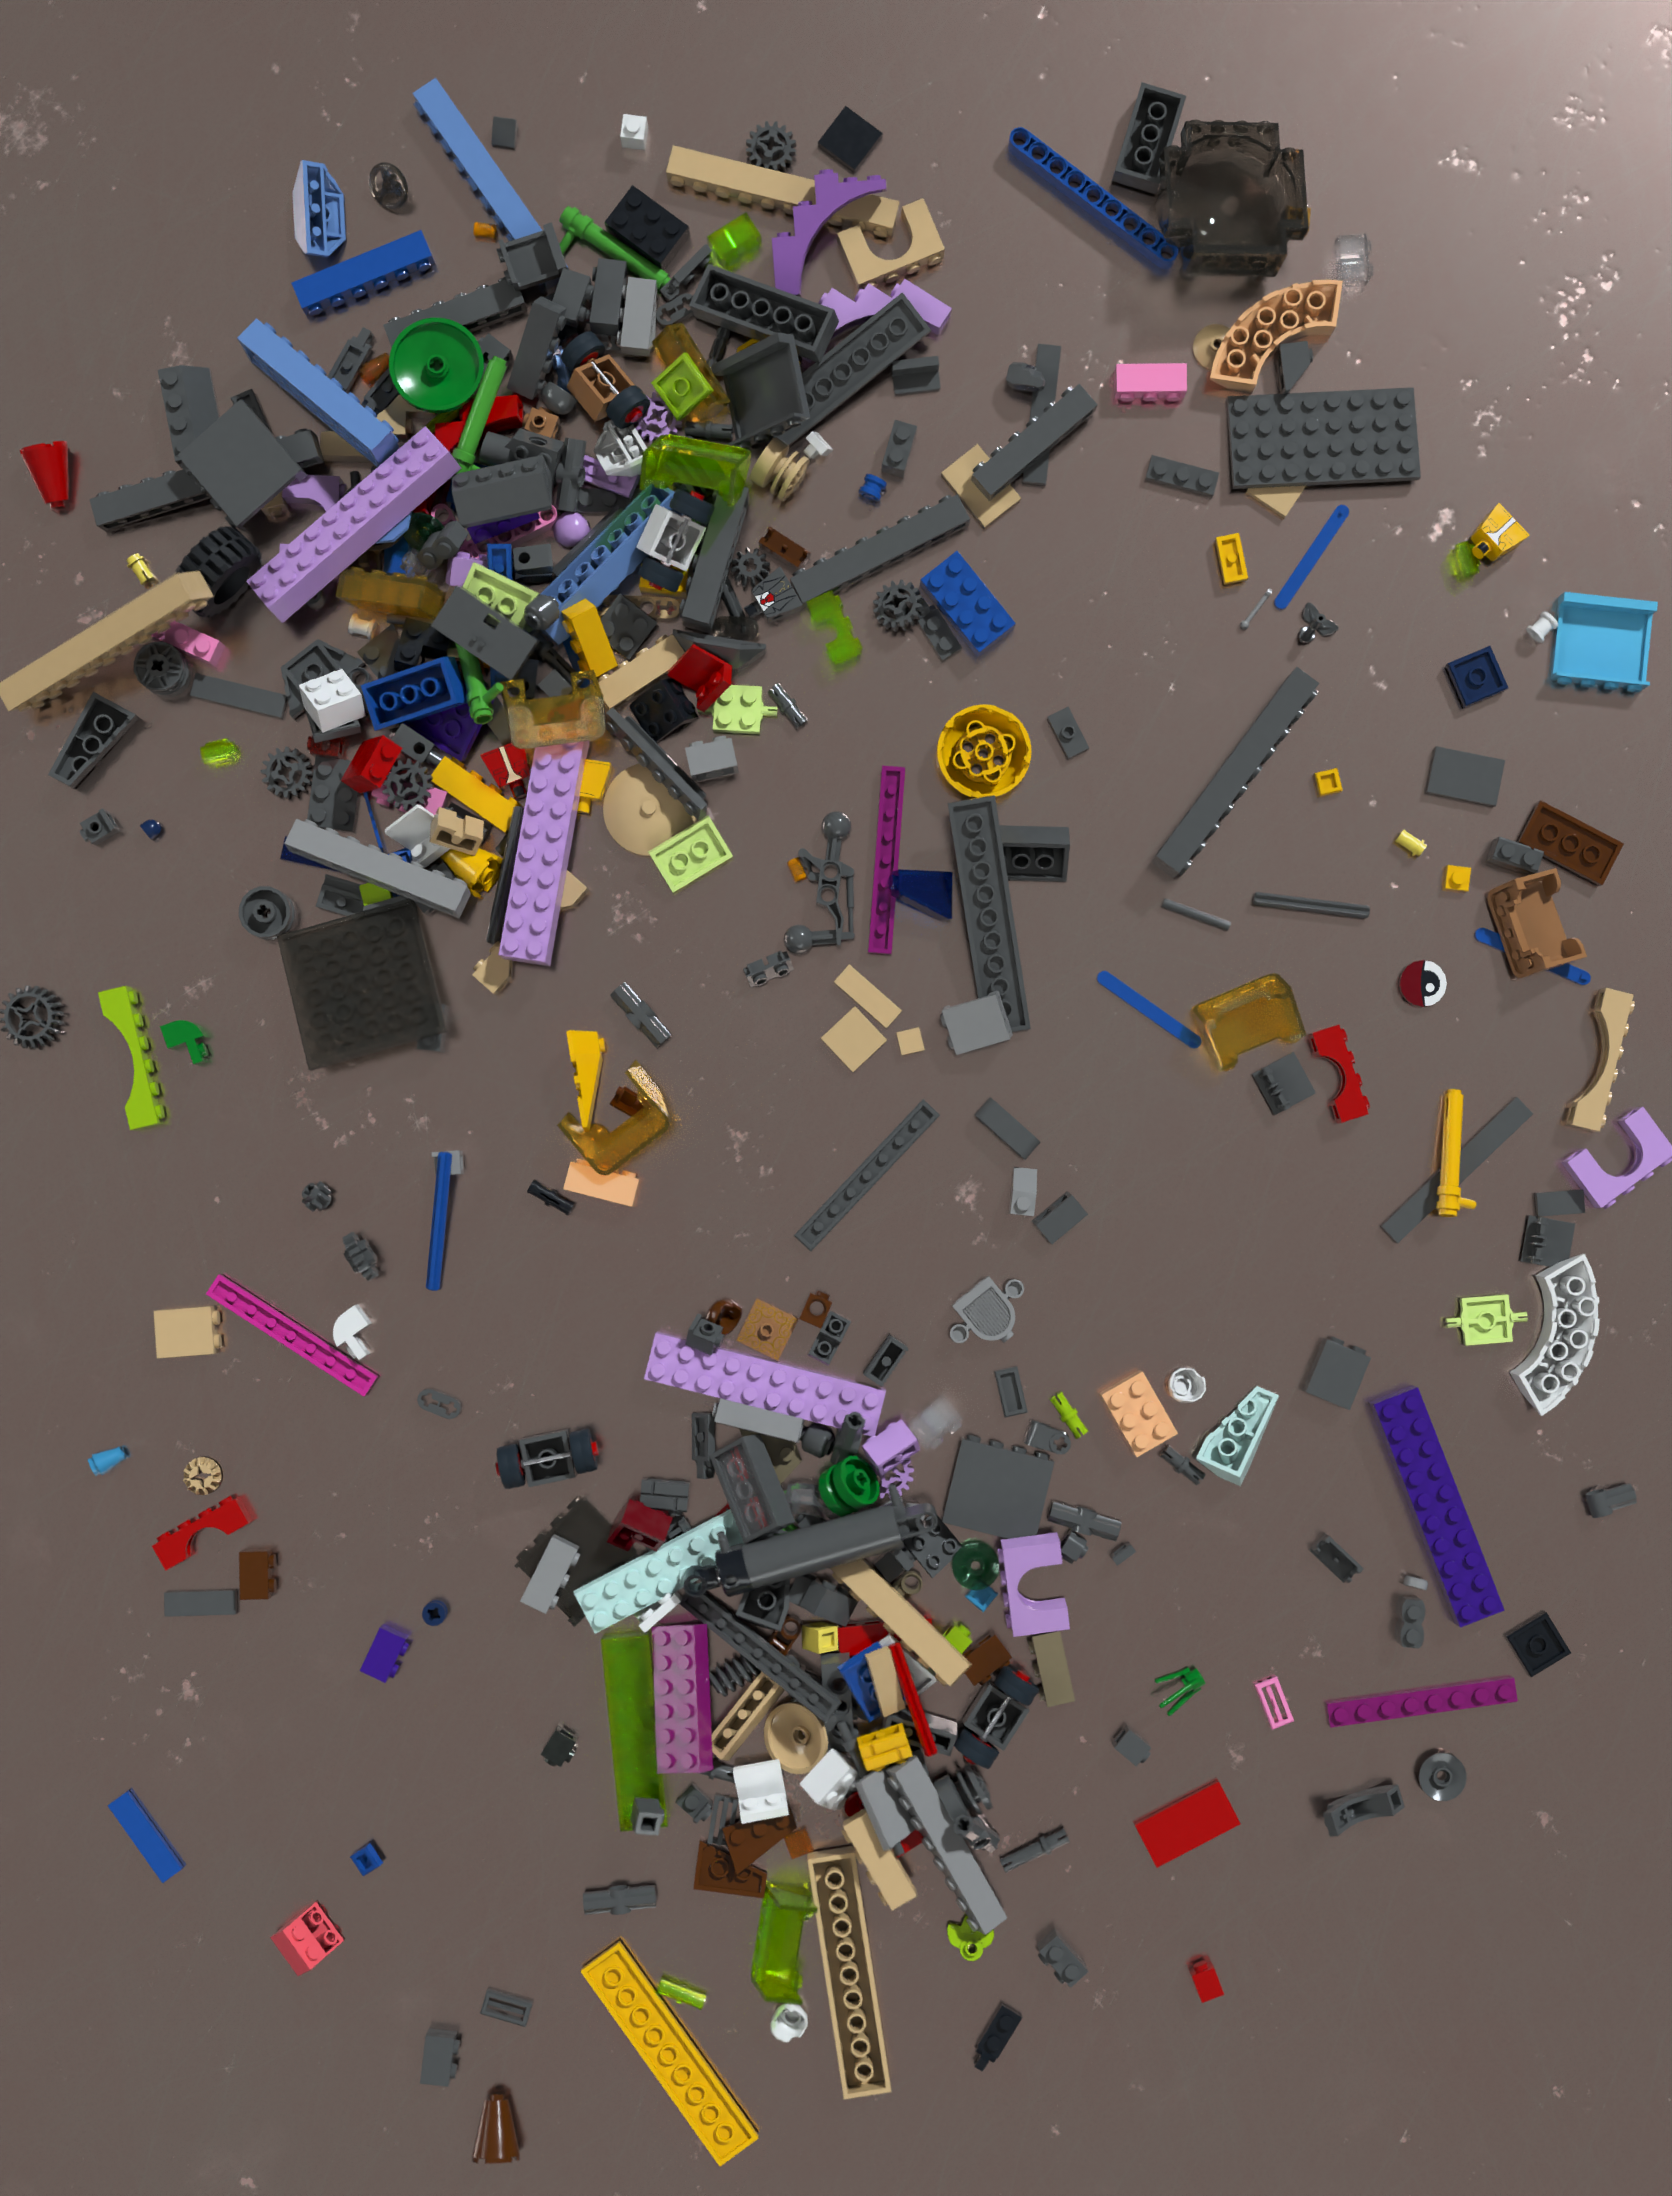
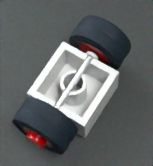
[636,489,715,592]

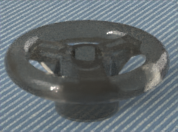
[369,162,409,210]

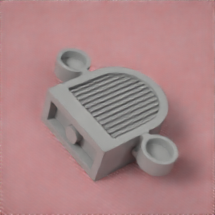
[950,1276,1024,1343]

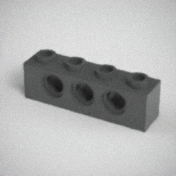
[821,1653,858,1752]

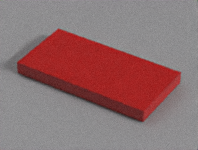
[1134,1780,1241,1868]

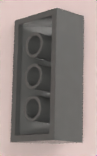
[158,365,219,468]
[452,455,552,528]
[1000,825,1070,882]

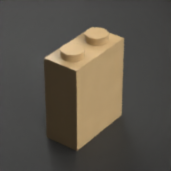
[154,1306,222,1358]

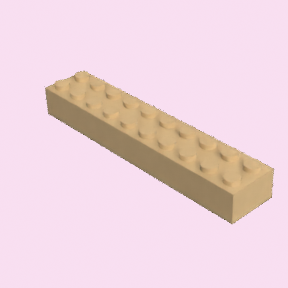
[0,571,214,712]
[807,1846,891,2099]

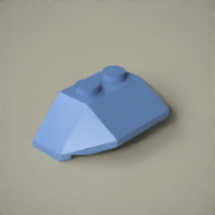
[292,160,346,257]

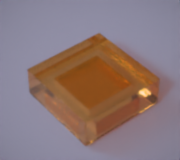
[784,1827,814,1859]

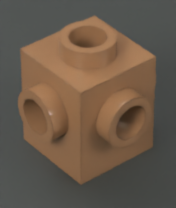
[522,407,560,439]

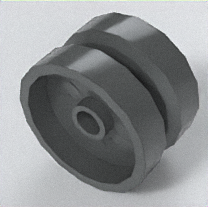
[239,886,296,940]

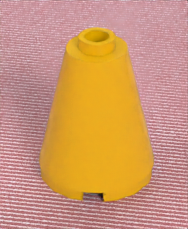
[440,848,503,897]

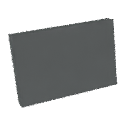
[1426,746,1505,807]

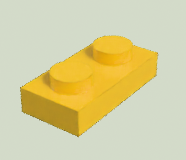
[1215,533,1248,585]

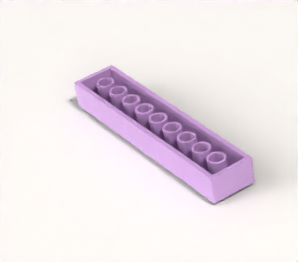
[246,426,461,623]
[499,723,590,966]
[644,1331,886,1437]

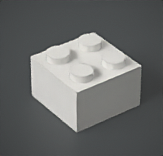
[299,669,366,733]
[799,1748,861,1811]

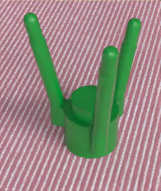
[1155,1667,1206,1716]

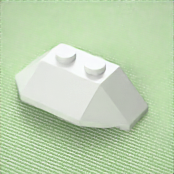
[594,420,654,477]

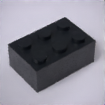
[605,185,690,270]

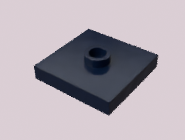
[1446,646,1509,708]

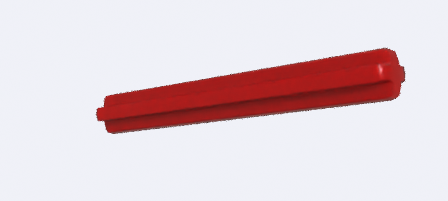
[888,1642,937,1757]

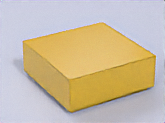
[1313,768,1343,797]

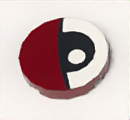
[1398,960,1447,1007]

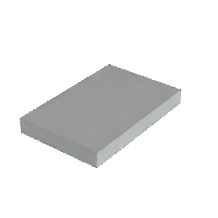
[855,1764,915,1851]

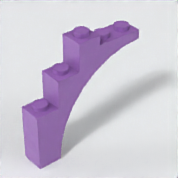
[772,169,887,296]

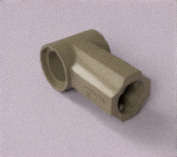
[891,1569,922,1599]

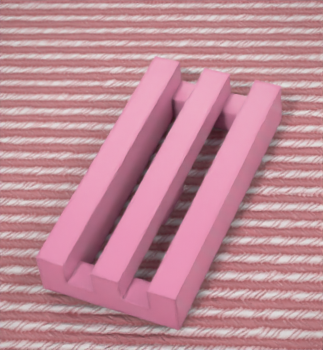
[1254,1675,1294,1730]

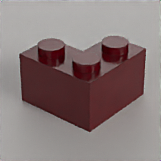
[606,1499,673,1551]

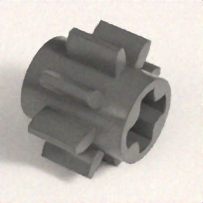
[302,1181,331,1212]

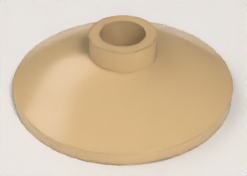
[1193,324,1230,370]

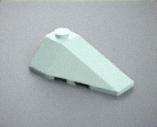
[1196,1386,1279,1486]

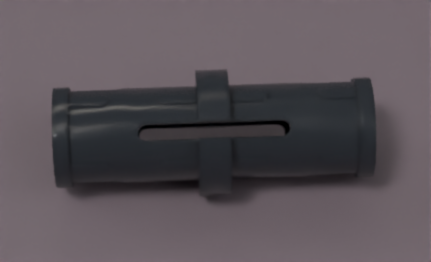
[527,1179,575,1216]

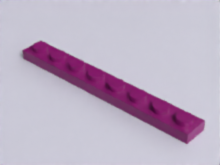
[868,766,905,955]
[1325,1676,1518,1728]

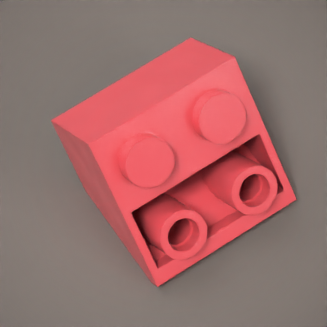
[270,1902,344,1976]

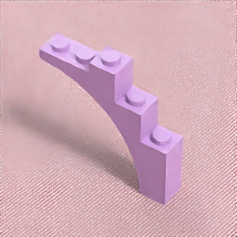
[802,278,952,363]

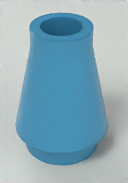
[87,1446,126,1476]

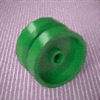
[819,1456,879,1517]

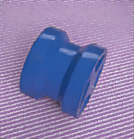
[858,474,887,502]

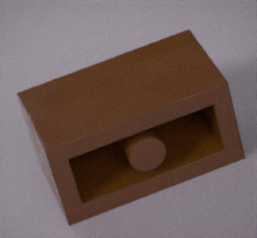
[239,1548,277,1600]
[962,1631,1012,1686]

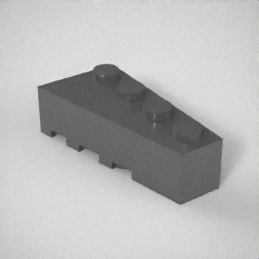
[48,692,139,789]

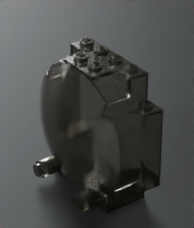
[1156,120,1309,282]

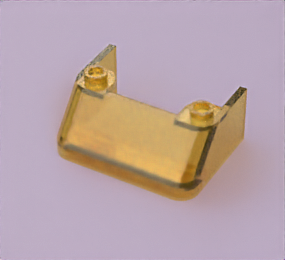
[557,1060,671,1175]

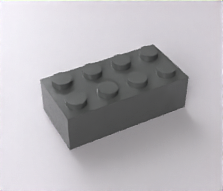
[1112,82,1186,194]

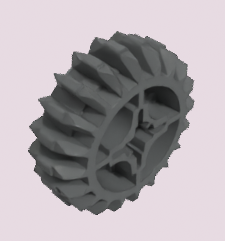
[0,985,64,1049]

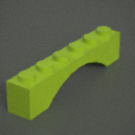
[98,986,165,1131]

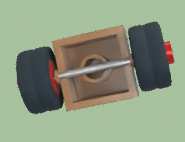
[561,331,650,429]

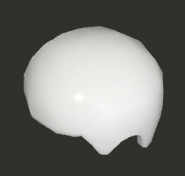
[1168,1368,1206,1404]
[770,2003,808,2043]

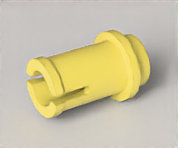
[126,553,155,585]
[1395,829,1427,857]

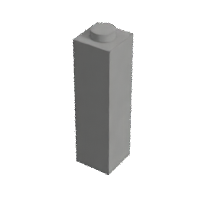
[712,1398,805,1443]

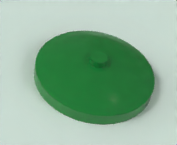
[389,318,484,413]

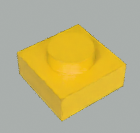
[1443,865,1471,892]

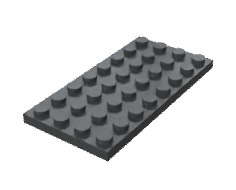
[1227,387,1421,489]

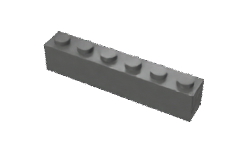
[383,277,527,347]
[971,384,1098,501]

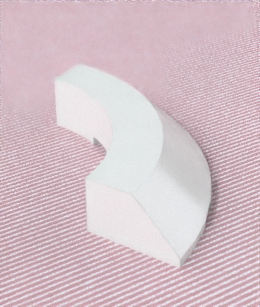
[1510,1254,1600,1416]

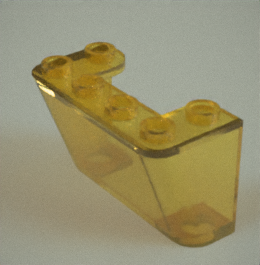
[500,670,606,749]

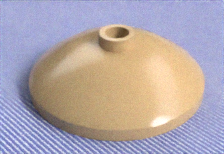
[764,1702,828,1774]

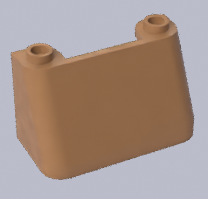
[1488,868,1587,978]

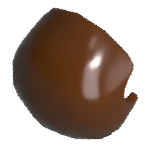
[705,1299,742,1336]

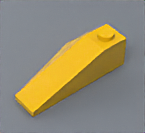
[566,1030,606,1132]

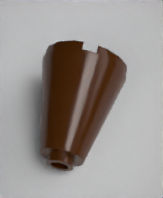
[472,2094,520,2164]

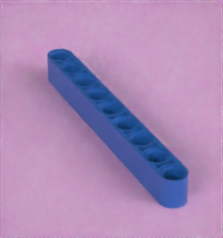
[1008,127,1178,269]

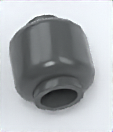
[524,594,560,630]
[800,1423,835,1458]

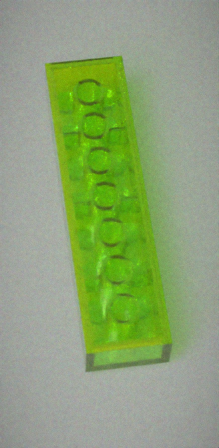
[601,1630,670,1832]

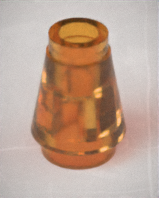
[358,352,389,386]

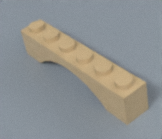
[472,870,589,995]
[1566,988,1635,1132]

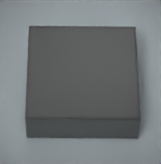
[1110,1542,1136,1566]

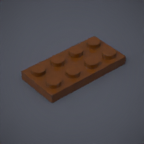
[1518,800,1624,886]

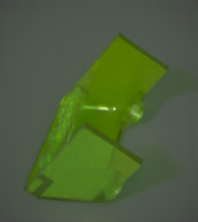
[640,434,752,507]
[751,1887,818,2005]

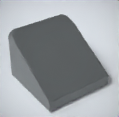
[491,116,518,149]

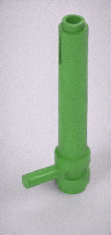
[559,206,671,291]
[451,356,507,479]
[456,643,504,724]

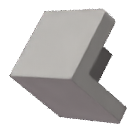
[431,1150,464,1175]

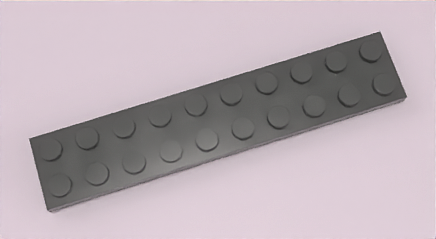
[947,795,1031,1032]

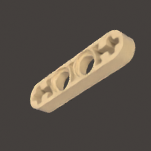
[596,595,680,621]

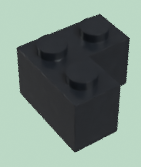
[394,617,452,672]

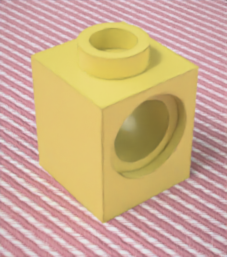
[802,1621,838,1654]

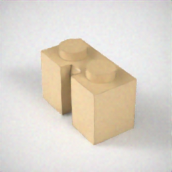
[430,807,484,856]

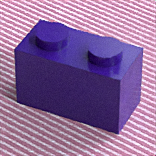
[360,1624,410,1683]

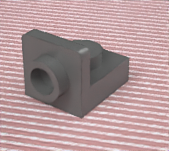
[675,1783,713,1824]

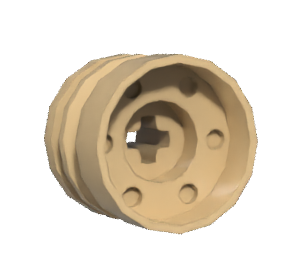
[749,437,810,501]

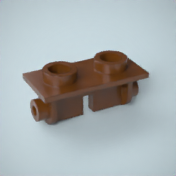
[610,1086,661,1127]

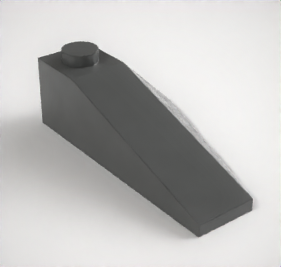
[736,1529,790,1632]

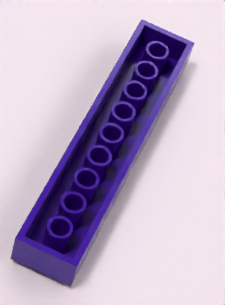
[1368,1385,1505,1628]

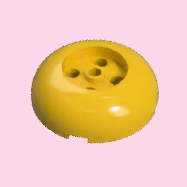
[937,704,1031,798]

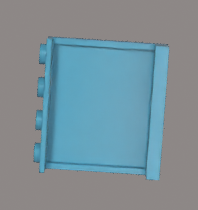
[1550,592,1658,692]

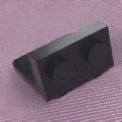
[630,678,699,743]

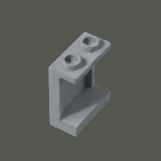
[940,990,1013,1055]

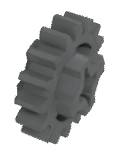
[746,121,796,171]
[873,580,924,632]
[261,747,313,799]
[382,759,434,811]
[342,1232,379,1281]

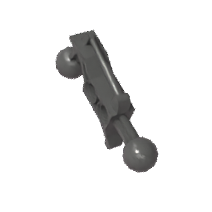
[784,811,855,954]

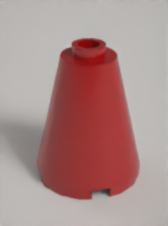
[20,441,69,508]

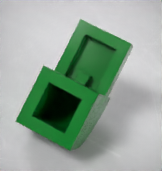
[160,1020,208,1066]

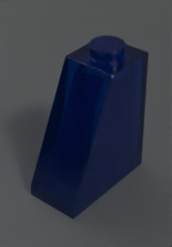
[888,869,953,921]

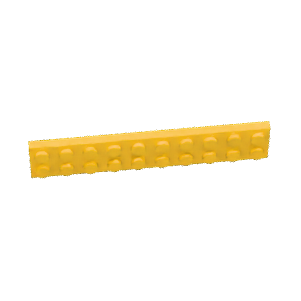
[580,1941,759,2166]

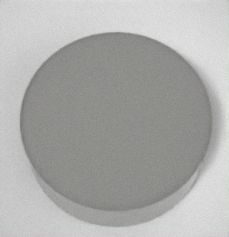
[1403,1576,1428,1591]

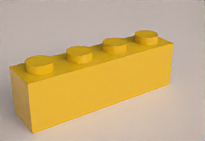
[431,756,521,834]

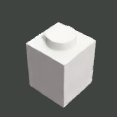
[620,114,648,150]

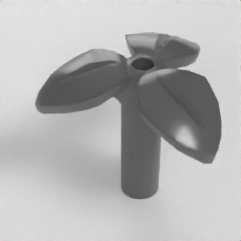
[1299,602,1339,643]

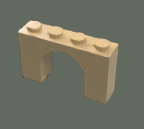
[837,198,945,291]

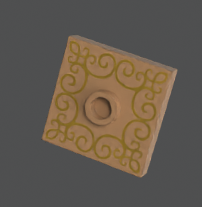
[736,1298,799,1361]

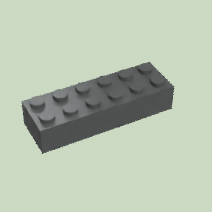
[689,264,839,363]
[679,480,750,634]

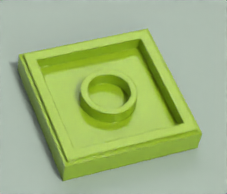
[651,352,714,421]

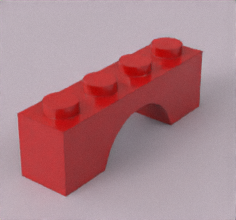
[1308,1025,1370,1124]
[152,1496,254,1571]

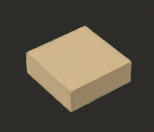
[896,1027,925,1056]

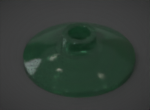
[403,513,444,552]
[952,1542,1000,1590]

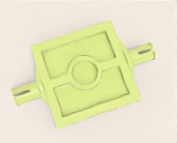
[698,685,778,734]
[1445,1294,1528,1346]

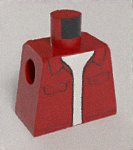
[481,739,531,799]

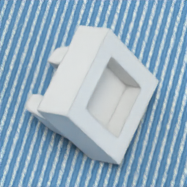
[803,431,833,459]

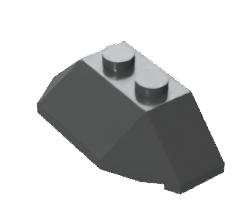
[673,629,767,675]

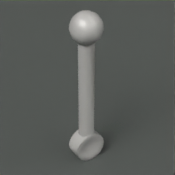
[1240,588,1273,629]

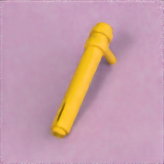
[1436,1089,1476,1217]

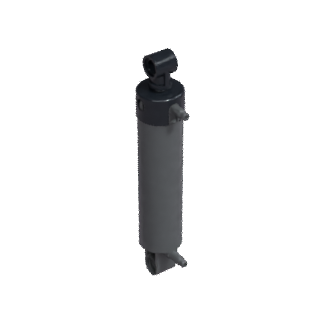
[683,1484,938,1597]

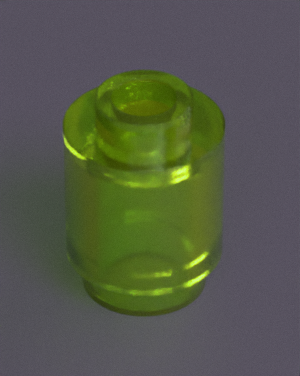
[1451,541,1481,578]
[200,738,238,766]

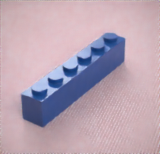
[291,230,435,316]

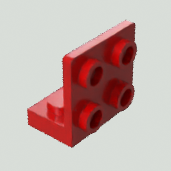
[667,645,732,712]

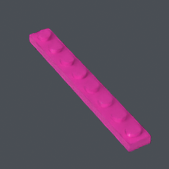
[206,1274,378,1397]

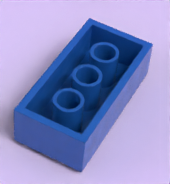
[919,551,1016,658]
[361,657,467,731]

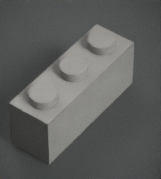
[617,277,658,357]
[520,1534,581,1614]

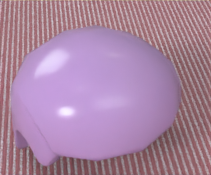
[552,512,591,547]

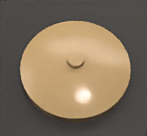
[603,764,696,857]

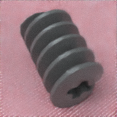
[709,1654,761,1697]

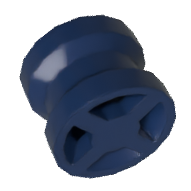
[422,1600,448,1626]

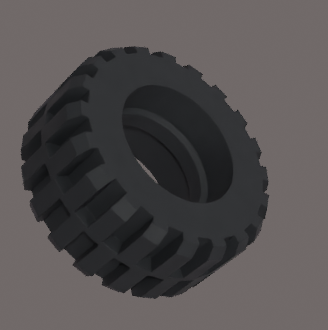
[176,526,262,618]

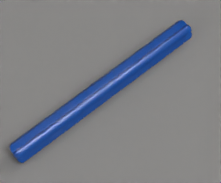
[426,1152,452,1291]

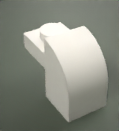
[333,1304,372,1360]

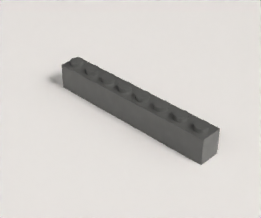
[790,494,970,608]

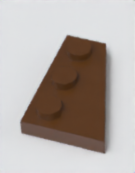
[722,1804,797,1875]
[693,1840,767,1898]

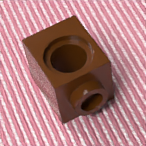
[799,1290,832,1328]

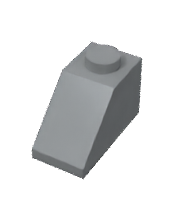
[1009,1167,1037,1216]

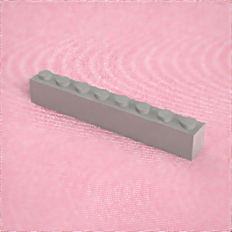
[284,819,471,918]
[885,1755,1007,1935]

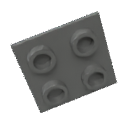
[1252,1052,1316,1115]
[1521,1215,1575,1267]
[903,1515,964,1578]

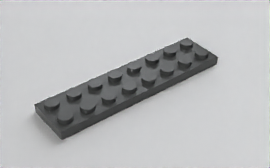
[774,292,931,446]

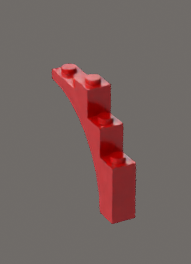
[413,395,524,522]

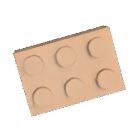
[1099,1370,1178,1457]

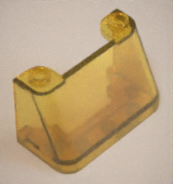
[1193,973,1307,1072]

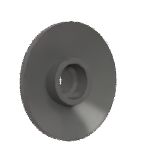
[1419,1753,1467,1801]

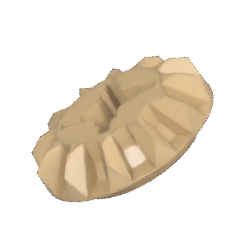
[183,1457,222,1495]

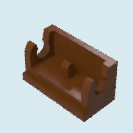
[759,526,811,571]

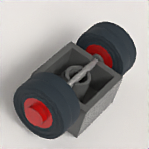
[495,1428,599,1489]
[954,1666,1039,1769]

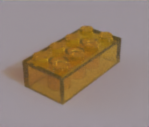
[336,567,446,620]

